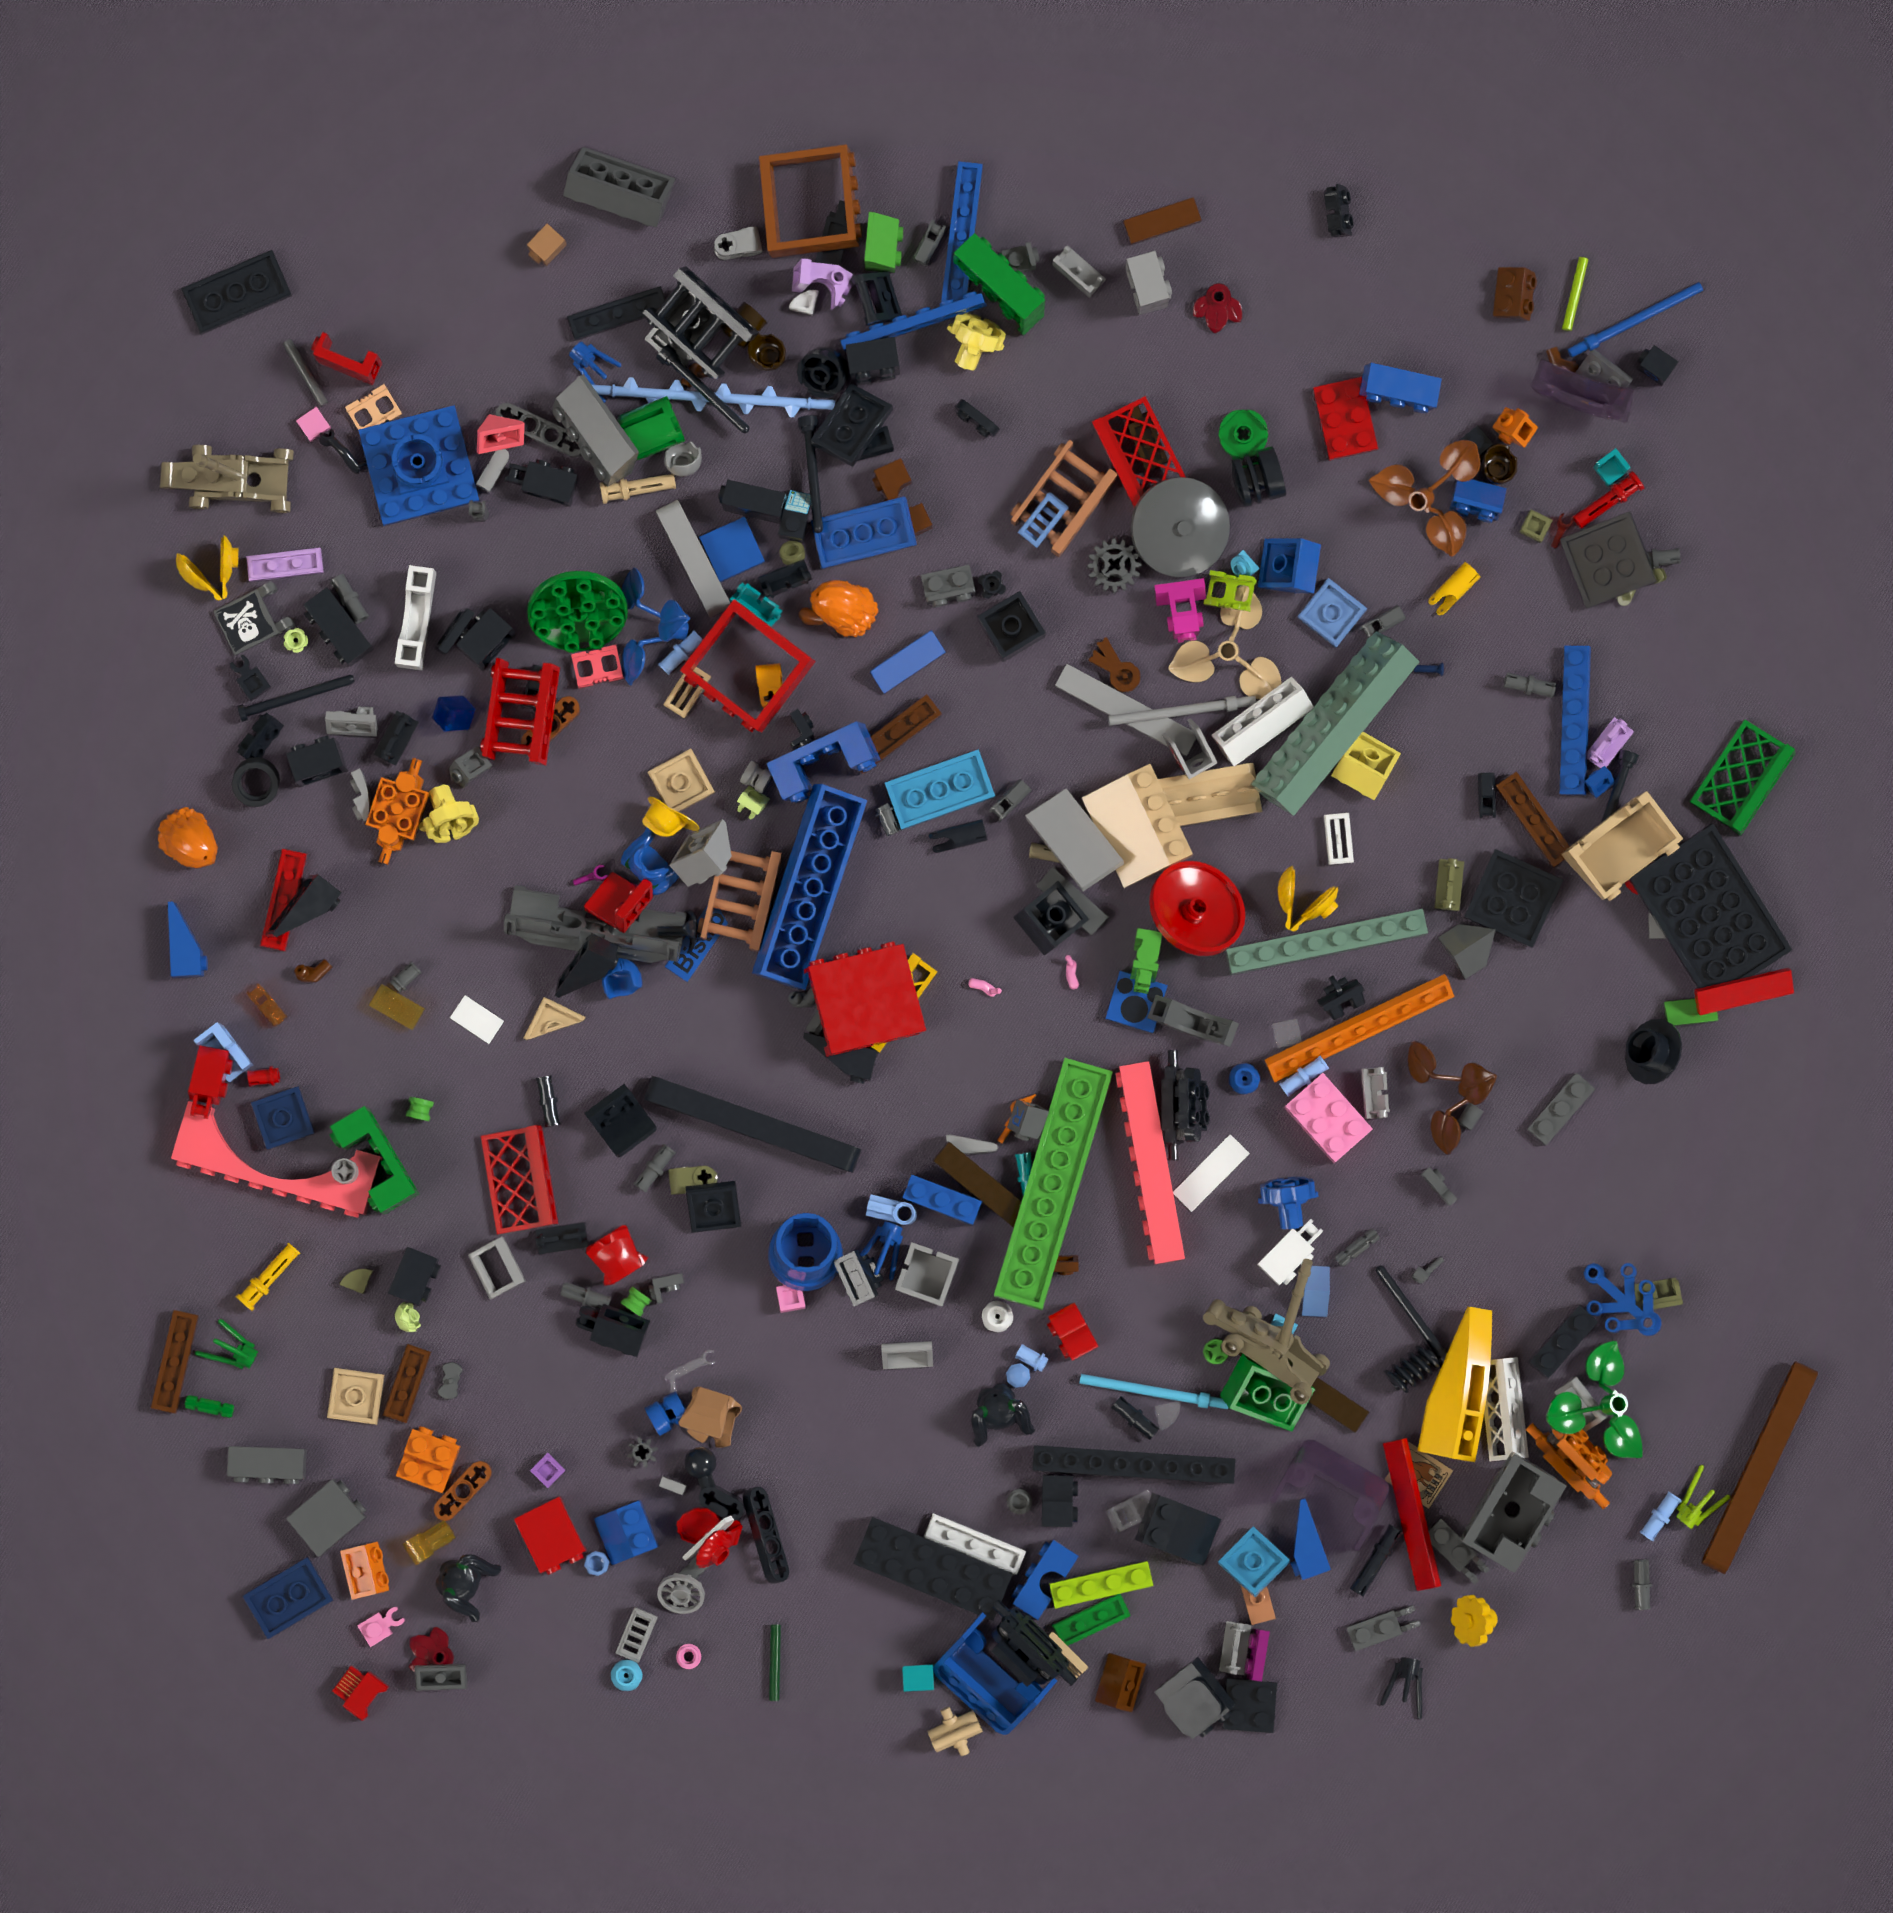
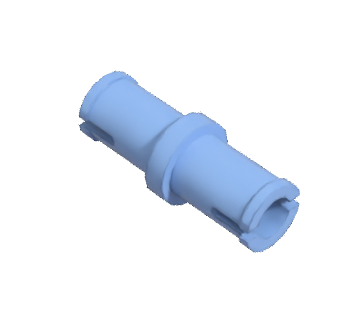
[658,630,703,675]
[1279,1056,1329,1097]
[1640,1491,1682,1541]

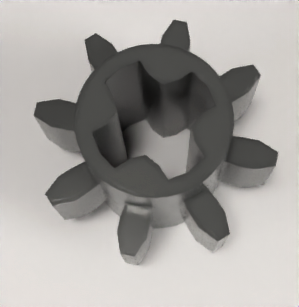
[627,1437,658,1468]

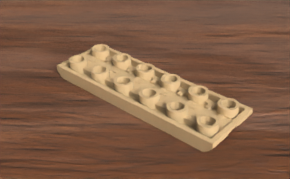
[1158,763,1262,827]

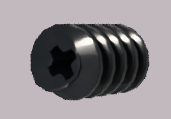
[1383,1341,1441,1393]

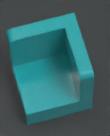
[1593,448,1631,487]
[902,1664,934,1692]

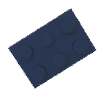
[243,1557,334,1639]

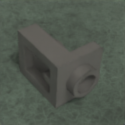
[1001,242,1040,273]
[448,746,492,788]
[649,1273,685,1304]

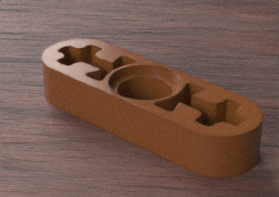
[521,696,580,745]
[434,1461,492,1521]

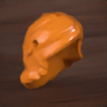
[810,580,878,638]
[158,807,218,868]

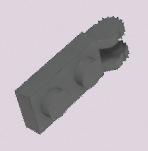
[1428,1518,1490,1584]
[1346,1605,1420,1651]

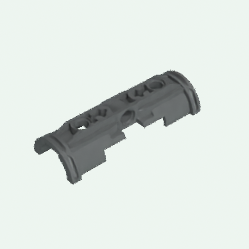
[504,885,687,963]

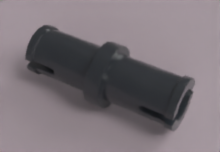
[536,1075,561,1127]
[1111,1396,1160,1440]

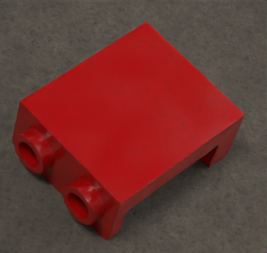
[311,332,382,385]
[514,1496,587,1575]

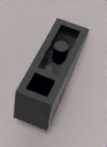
[555,933,619,998]
[803,1033,878,1084]

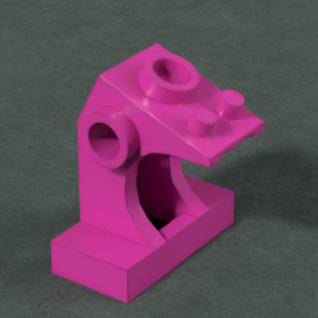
[1155,578,1206,643]

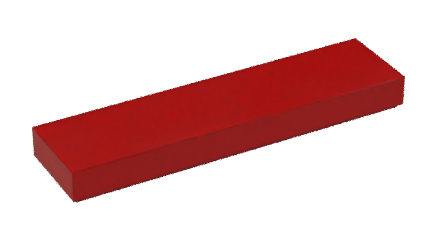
[260,849,307,951]
[1694,968,1794,1015]

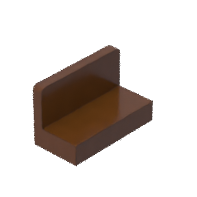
[1095,1653,1146,1712]

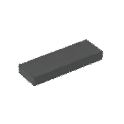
[1036,867,1108,936]

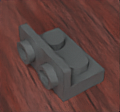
[921,565,976,607]

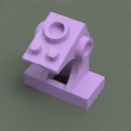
[792,259,853,310]

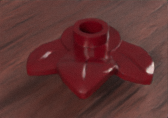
[1193,283,1242,333]
[409,1627,454,1672]

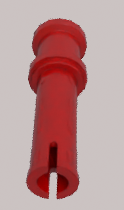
[1572,471,1645,529]

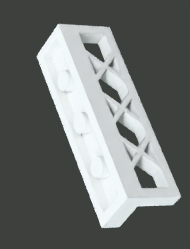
[1484,1357,1529,1461]

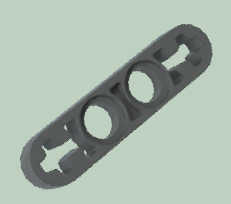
[495,403,581,458]

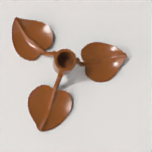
[1369,440,1480,557]

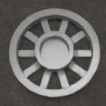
[657,1573,705,1614]

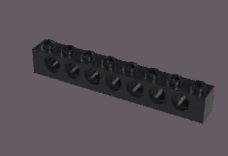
[1032,1445,1236,1484]

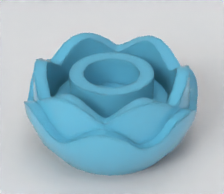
[611,1660,643,1691]

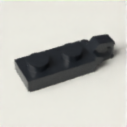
[815,200,848,266]

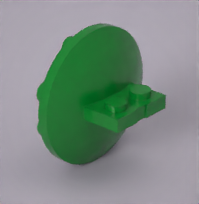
[528,571,628,653]

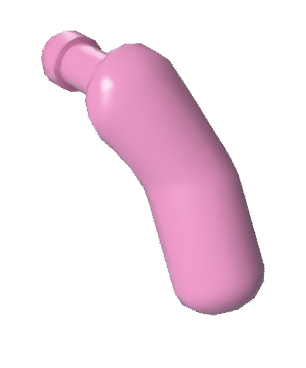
[1065,955,1079,990]
[968,978,1002,997]

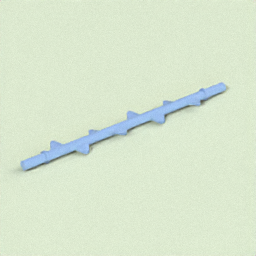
[591,377,835,417]

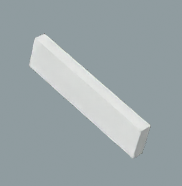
[924,1513,1026,1575]

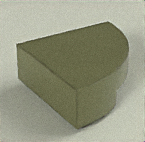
[340,1269,373,1294]

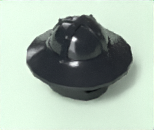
[1625,1019,1682,1085]

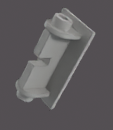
[1361,1067,1390,1119]
[1219,1621,1251,1675]

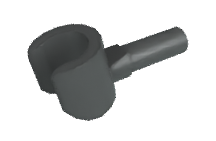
[1411,1256,1444,1284]

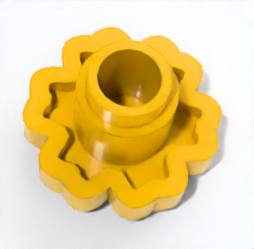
[1451,1595,1497,1647]

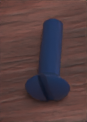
[1414,662,1444,677]

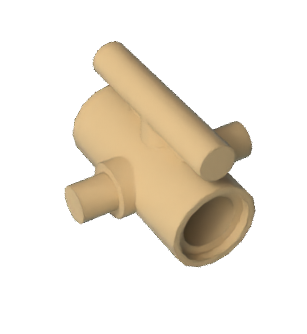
[927,1707,983,1756]

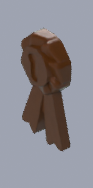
[1089,637,1140,692]

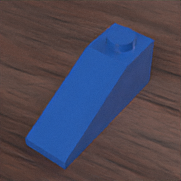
[168,901,208,978]
[1290,1498,1331,1580]

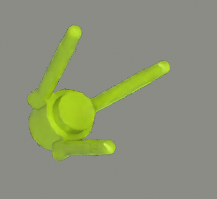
[1676,1465,1730,1529]

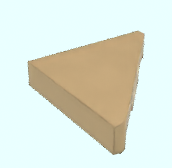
[524,997,586,1040]

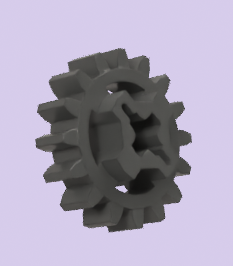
[1087,539,1141,594]

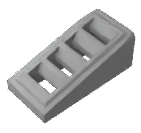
[946,1134,998,1155]
[616,1607,658,1663]

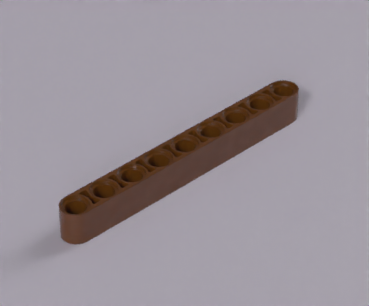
[1701,1361,1818,1575]

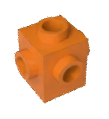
[1492,407,1538,448]

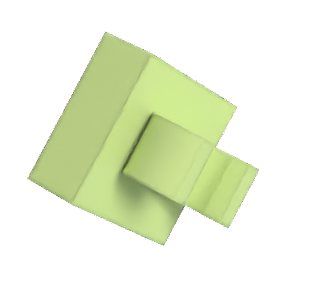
[737,786,770,819]

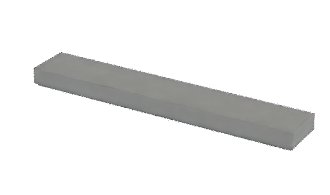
[1055,664,1196,756]

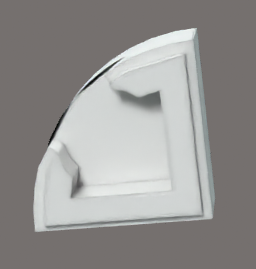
[789,290,819,316]

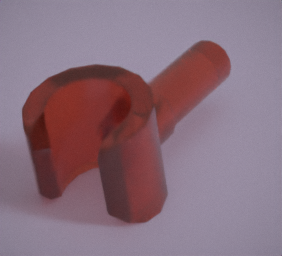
[1551,513,1574,549]

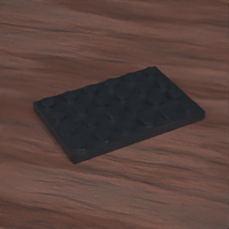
[1629,824,1793,989]

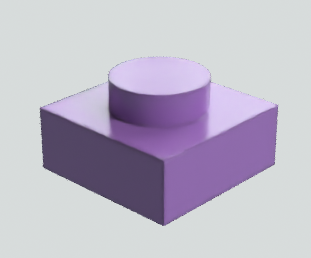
[530,1453,566,1488]

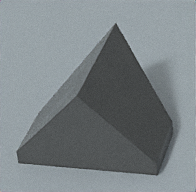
[1438,924,1496,979]

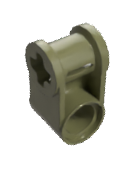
[668,1166,718,1195]

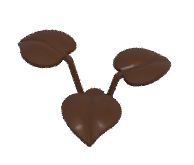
[1408,1041,1497,1155]

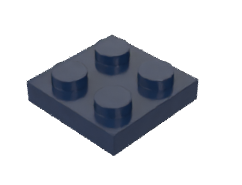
[251,1086,315,1150]

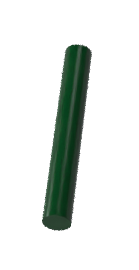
[769,1624,781,1701]

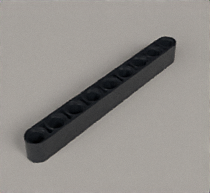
[644,1076,862,1173]

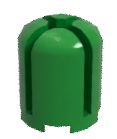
[617,396,685,460]

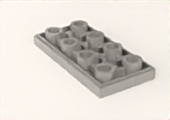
[1025,789,1124,891]

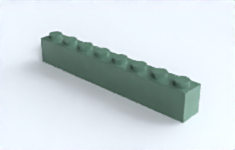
[1225,909,1428,976]

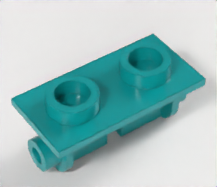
[729,583,782,627]

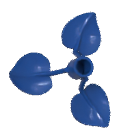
[621,567,690,685]

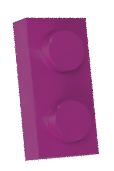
[1244,1628,1270,1682]

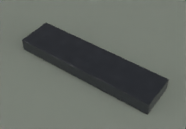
[567,286,665,341]

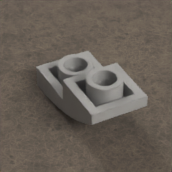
[350,768,372,823]

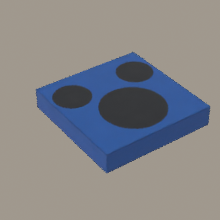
[1105,971,1168,1033]

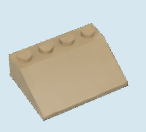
[1082,764,1193,888]

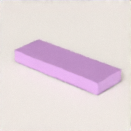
[246,548,324,582]

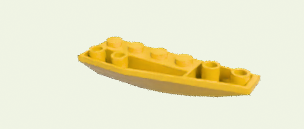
[1418,1306,1492,1462]

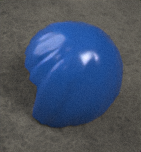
[602,958,642,999]

